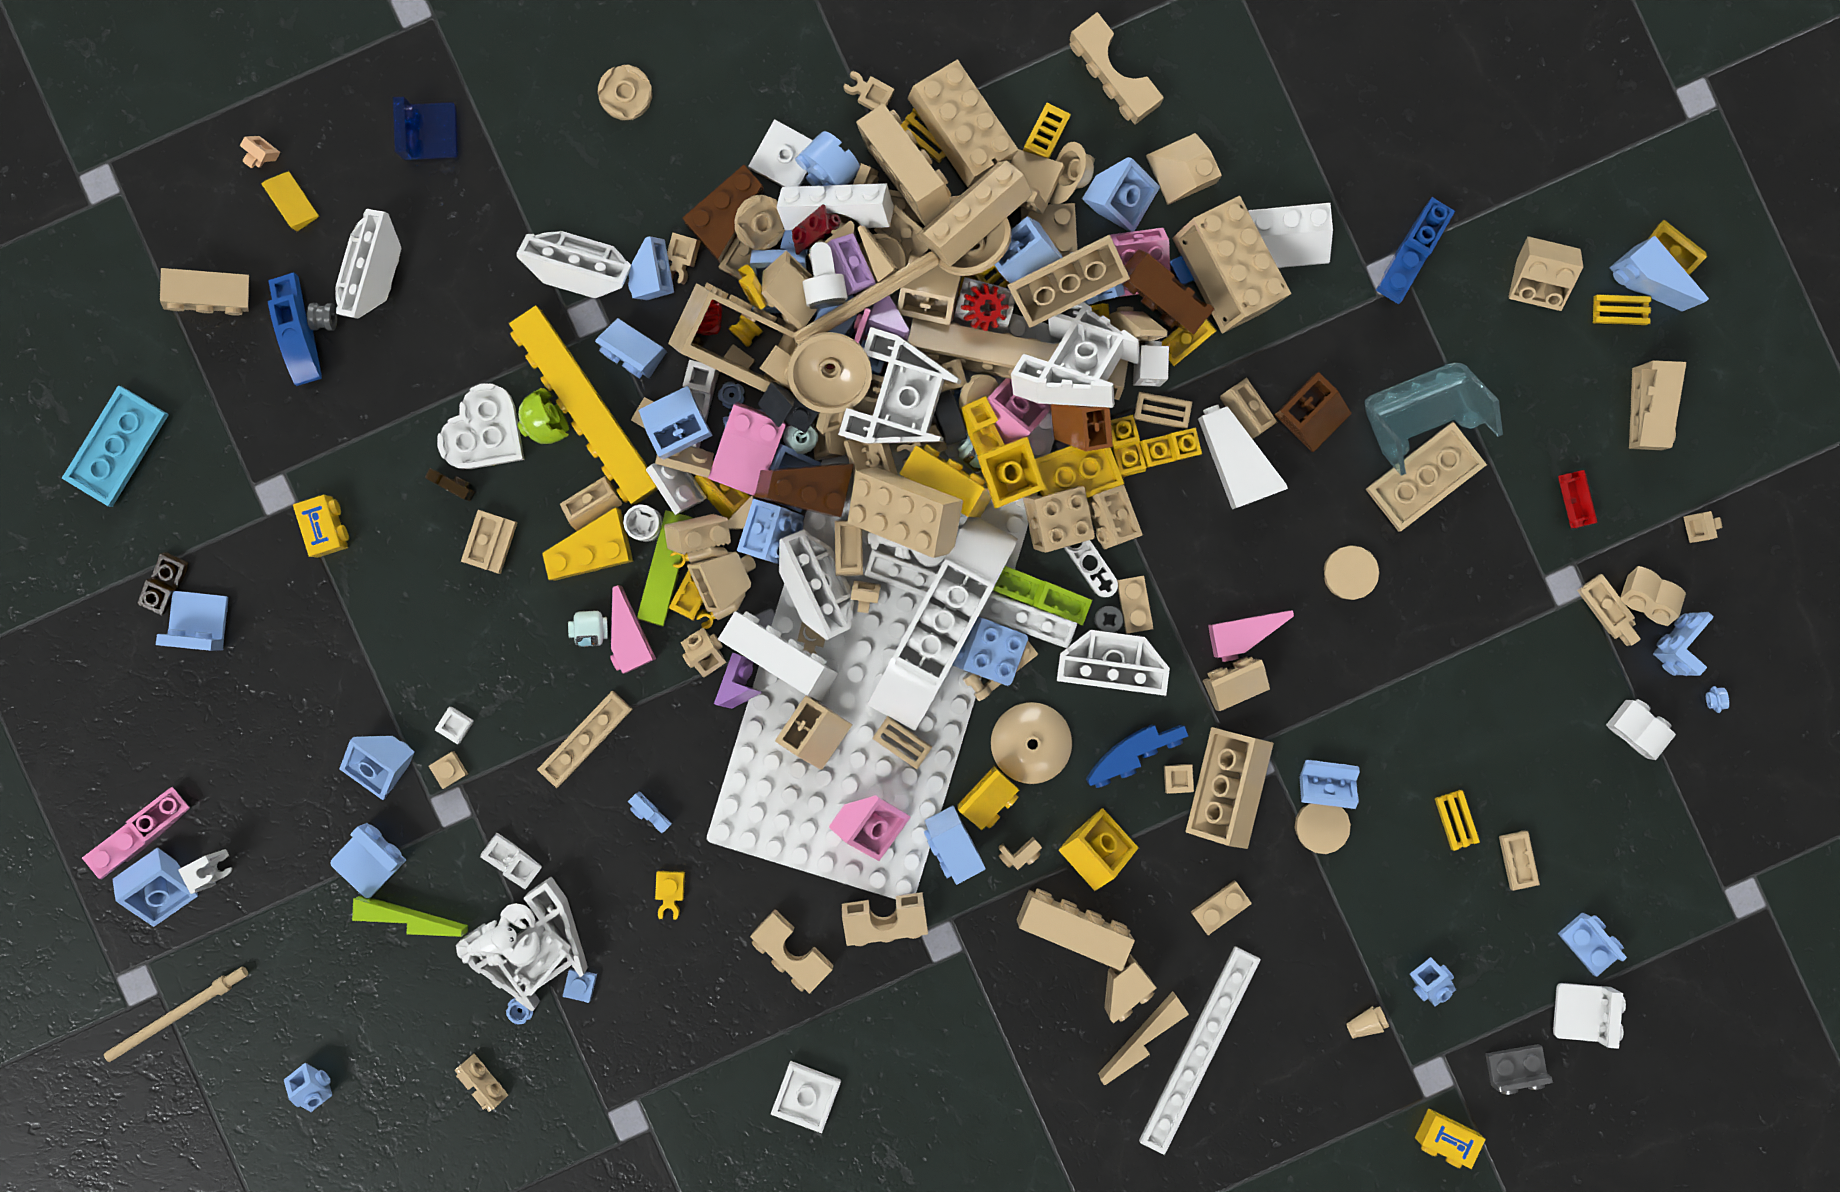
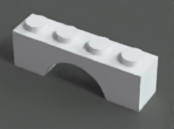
[777,183,894,230]

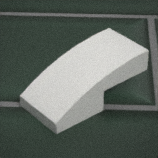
[480,833,542,889]

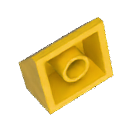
[957,766,1019,830]
[1059,808,1138,891]

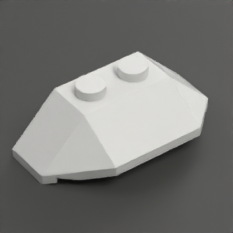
[335,209,402,319]
[517,231,631,298]
[779,529,854,640]
[1057,630,1170,696]

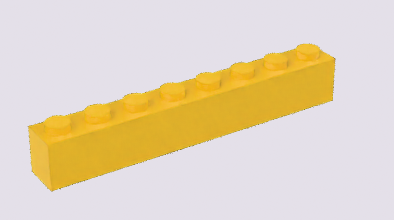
[509,305,658,505]

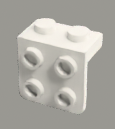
[1553,983,1626,1049]

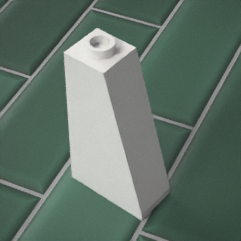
[1198,405,1288,509]

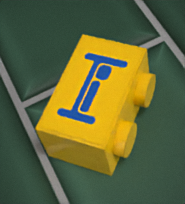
[293,495,349,558]
[1415,1109,1486,1169]

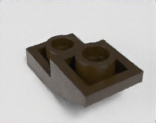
[137,552,189,615]

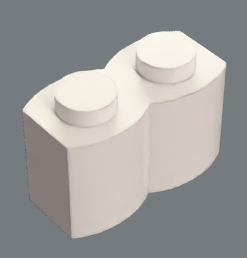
[1606,699,1676,760]

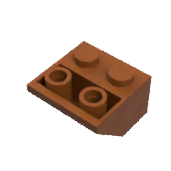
[1050,404,1113,452]

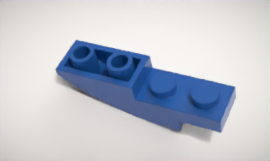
[1376,197,1455,304]
[268,273,322,386]
[1086,724,1188,788]

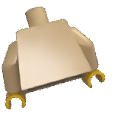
[670,546,756,629]

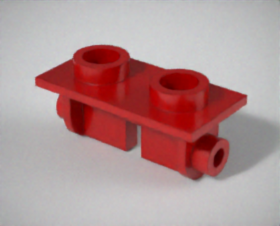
[1558,470,1598,528]

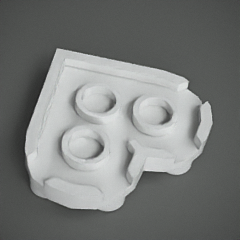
[437,384,525,469]

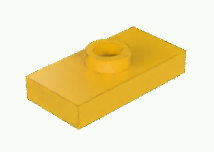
[669,570,703,621]

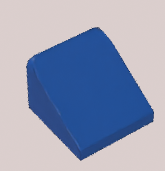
[1170,256,1194,286]

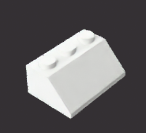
[1248,203,1333,268]

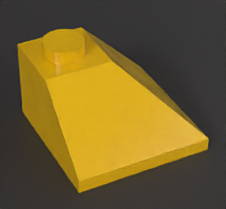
[977,437,1045,508]

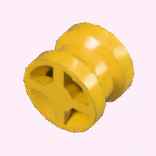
[729,315,763,347]

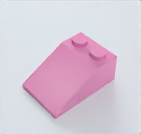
[708,402,787,496]

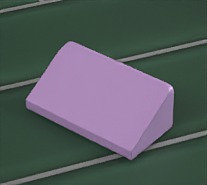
[827,233,876,297]

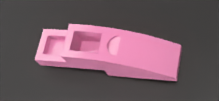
[82,787,190,879]

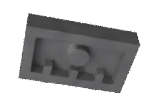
[1485,1044,1553,1094]

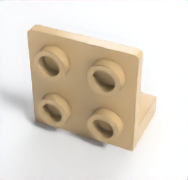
[1010,149,1064,215]
[1023,486,1095,553]

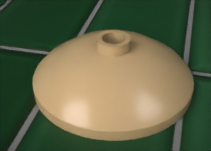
[932,217,1012,276]
[788,332,872,413]
[991,702,1072,784]

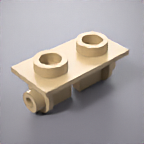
[455,1054,508,1112]

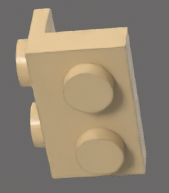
[844,439,898,479]

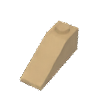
[1109,307,1167,346]

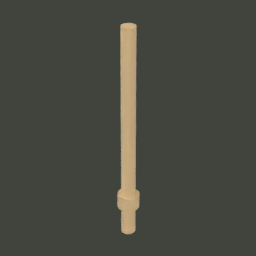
[104,966,248,1062]

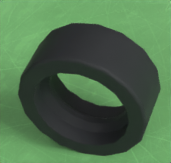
[934,390,967,445]

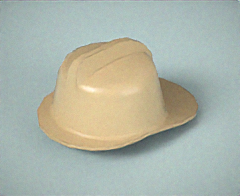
[1049,142,1095,205]

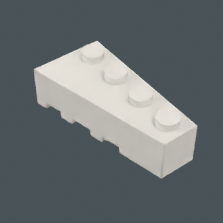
[718,611,838,701]

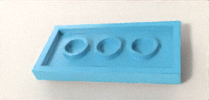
[62,385,169,507]

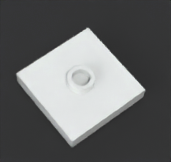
[748,119,813,187]
[771,1061,841,1133]

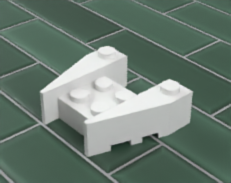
[1011,302,1140,408]
[838,327,961,444]
[456,877,588,1011]

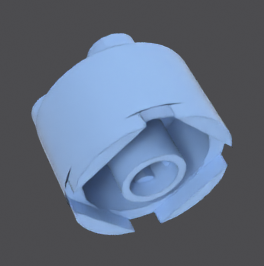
[795,131,860,186]

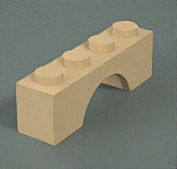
[1070,12,1164,124]

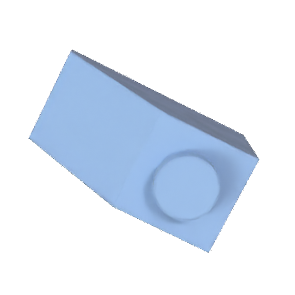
[628,237,674,300]

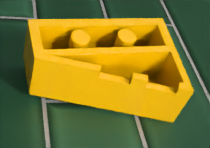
[899,444,991,517]
[542,507,634,580]

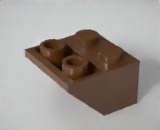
[1274,372,1352,452]

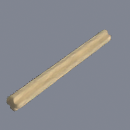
[793,252,939,345]

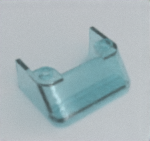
[1365,363,1503,476]

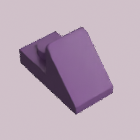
[714,653,762,709]

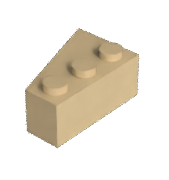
[160,268,250,315]
[1629,361,1686,450]

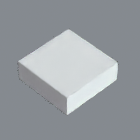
[435,707,474,744]

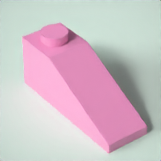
[610,585,656,673]
[1208,611,1294,662]

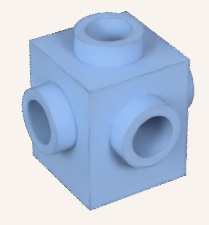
[1410,957,1456,1006]
[284,1063,332,1112]

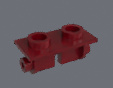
[792,204,841,255]

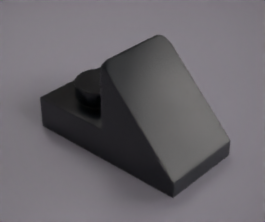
[758,381,819,434]

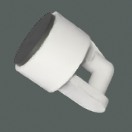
[802,242,848,309]

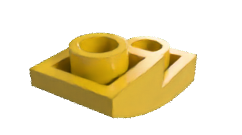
[1111,415,1146,477]
[1140,428,1202,468]

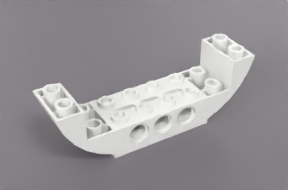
[867,517,1018,730]

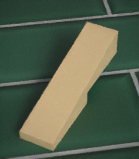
[1098,991,1189,1085]

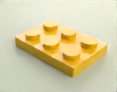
[1035,446,1124,498]

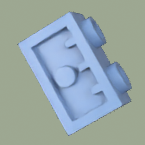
[1558,913,1627,977]

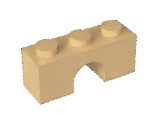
[842,892,928,946]
[750,909,833,994]

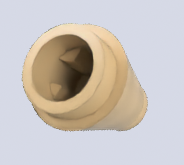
[1346,1006,1390,1039]

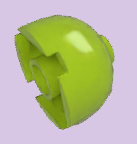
[517,388,569,444]

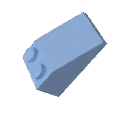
[1610,236,1709,311]

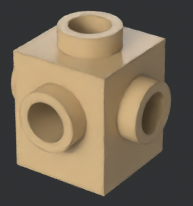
[681,628,726,677]

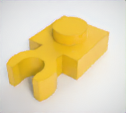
[655,871,685,920]

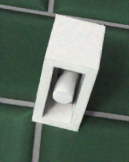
[1133,341,1169,386]

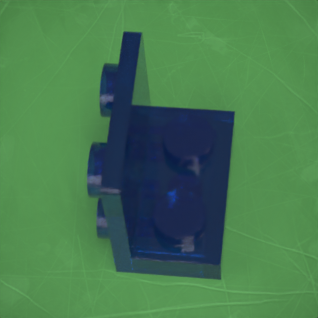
[393,97,458,160]

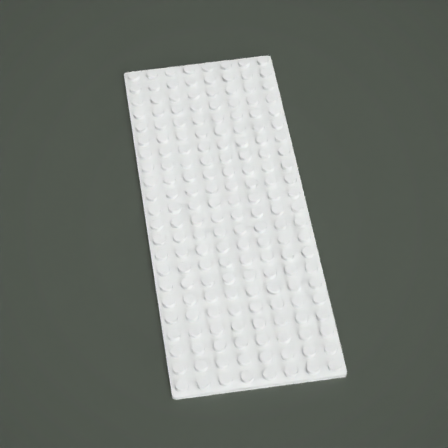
[707,288,1062,899]

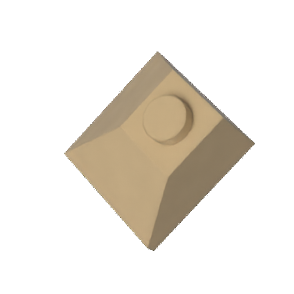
[1146,133,1222,205]

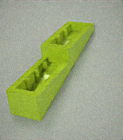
[637,510,692,626]
[992,566,1092,625]
[352,895,468,937]

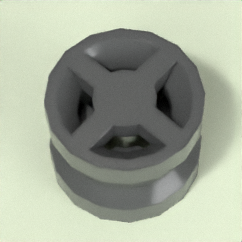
[307,303,337,331]
[1094,606,1123,633]

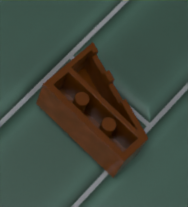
[683,165,765,263]
[1122,249,1215,335]
[754,463,854,517]

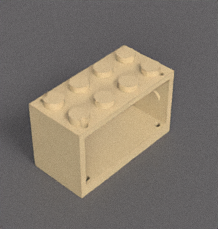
[1172,196,1291,334]
[668,283,799,392]

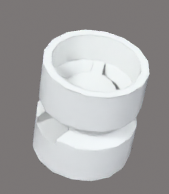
[623,505,663,542]

